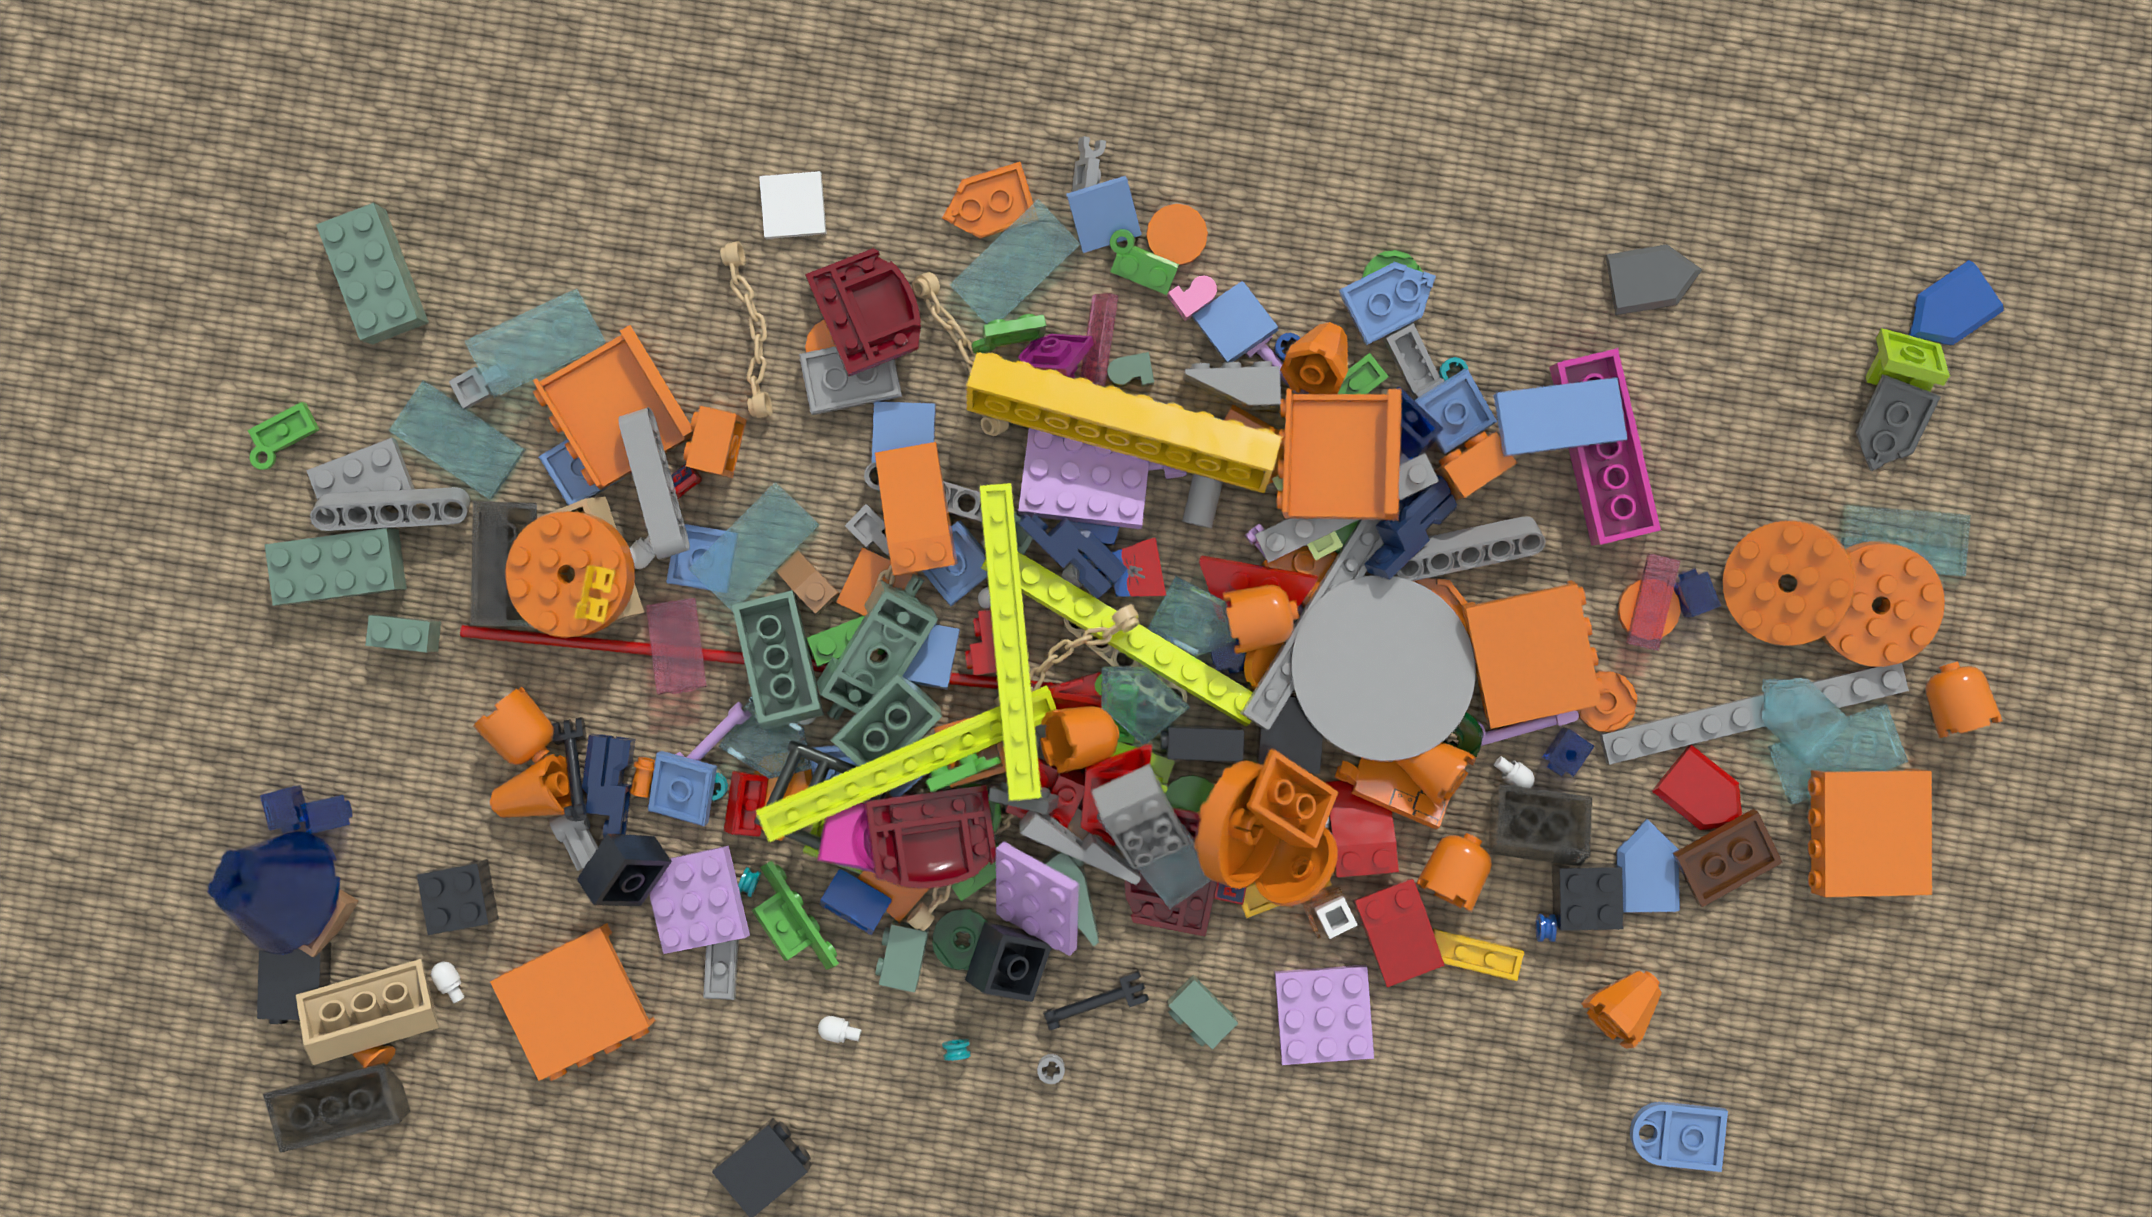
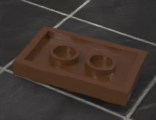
[1672,808,1783,907]

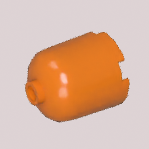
[1223,585,1299,654]
[1925,662,2003,738]
[473,686,554,765]
[1040,706,1119,773]
[1416,833,1492,912]

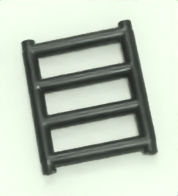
[754,740,892,850]

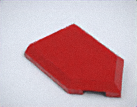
[1651,744,1742,830]

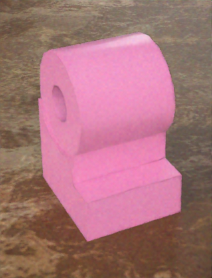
[1167,276,1217,321]

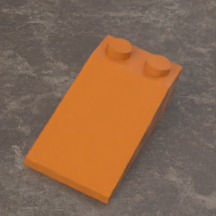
[875,442,958,576]

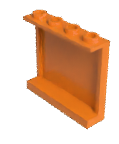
[532,325,694,490]
[1277,389,1402,520]
[1461,580,1604,729]
[1808,769,1932,897]
[490,923,655,1081]

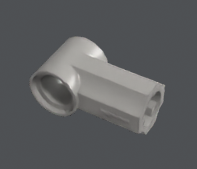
[549,815,598,871]

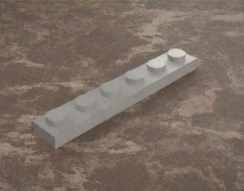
[1255,453,1439,563]

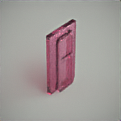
[646,598,707,695]

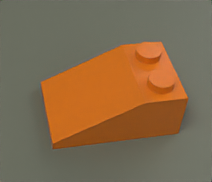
[1247,749,1338,848]

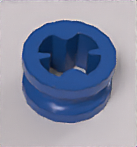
[1275,333,1300,361]
[1536,914,1557,942]

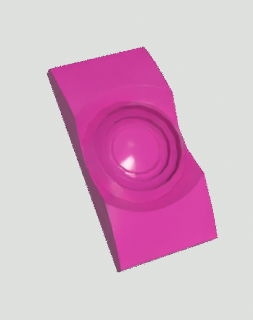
[818,803,874,873]

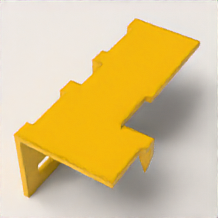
[574,566,615,623]

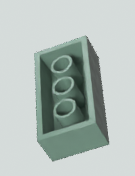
[316,203,429,345]
[264,528,407,606]
[732,590,824,730]

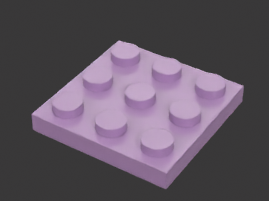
[996,842,1079,956]
[649,846,750,954]
[1274,965,1374,1065]

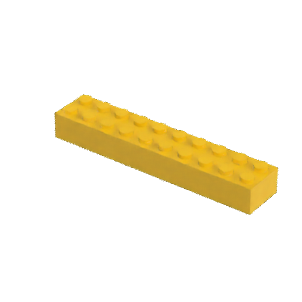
[966,352,1282,493]

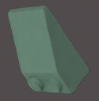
[1041,850,1099,946]

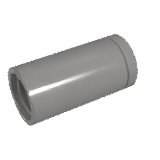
[1182,474,1223,529]

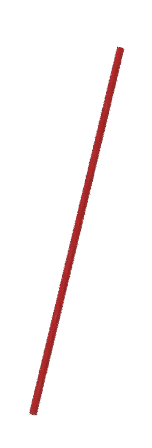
[460,625,1059,689]

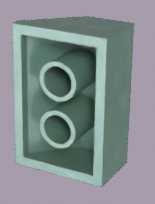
[831,673,942,766]

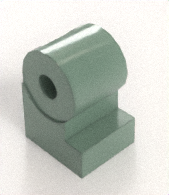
[1107,352,1154,387]

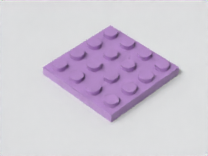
[1018,428,1149,529]

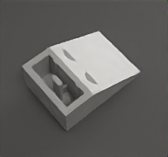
[1183,361,1281,411]
[1092,765,1190,870]

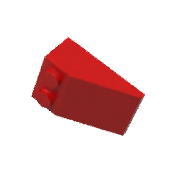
[1325,780,1399,877]
[1353,879,1445,988]

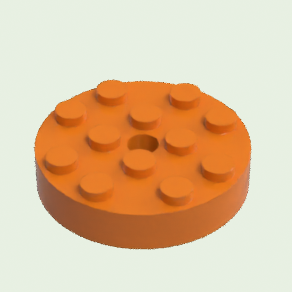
[506,511,635,637]
[1723,520,1856,646]
[1821,541,1945,667]
[1194,761,1280,889]

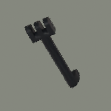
[552,717,587,821]
[1043,970,1149,1030]

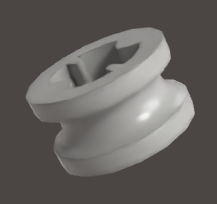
[1037,1054,1065,1084]

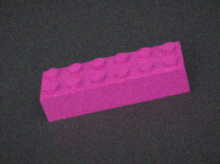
[1549,348,1661,546]

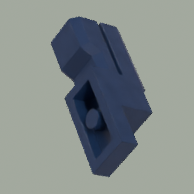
[1364,475,1457,580]
[1016,513,1128,599]
[582,734,636,838]

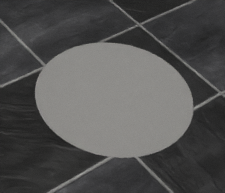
[1292,575,1476,761]

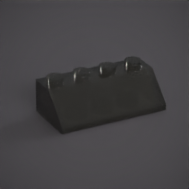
[471,501,537,627]
[263,1062,411,1153]

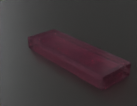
[1080,293,1118,387]
[1626,554,1680,651]

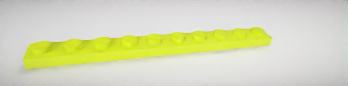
[979,483,1041,801]
[981,552,1253,727]
[756,686,1057,842]

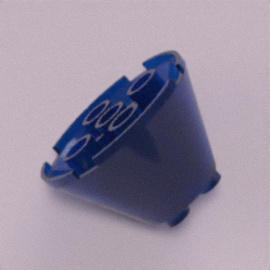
[207,831,340,955]

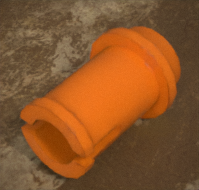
[629,757,655,798]

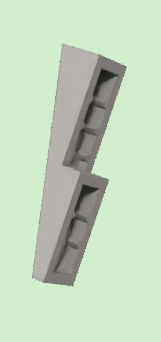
[1382,323,1444,399]
[1019,811,1141,885]

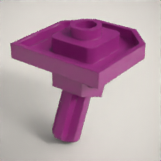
[1018,334,1094,379]

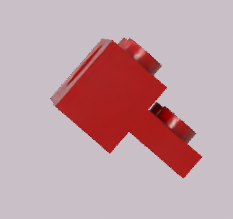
[965,610,997,675]
[1005,757,1085,828]

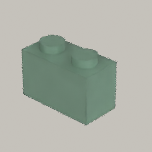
[365,615,441,653]
[875,920,930,993]
[1167,975,1238,1050]

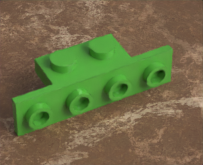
[751,860,839,970]

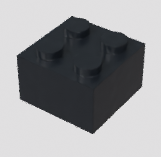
[576,834,672,906]
[417,859,499,935]
[1552,863,1623,931]
[965,922,1052,1002]

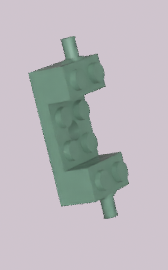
[817,574,938,720]

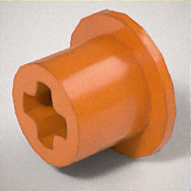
[352,1045,396,1077]

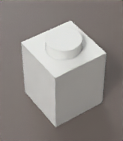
[1312,892,1357,939]

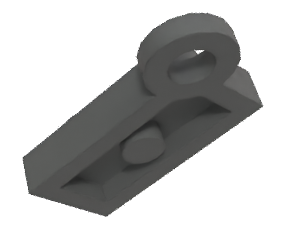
[987,780,1059,814]

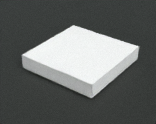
[759,171,827,239]

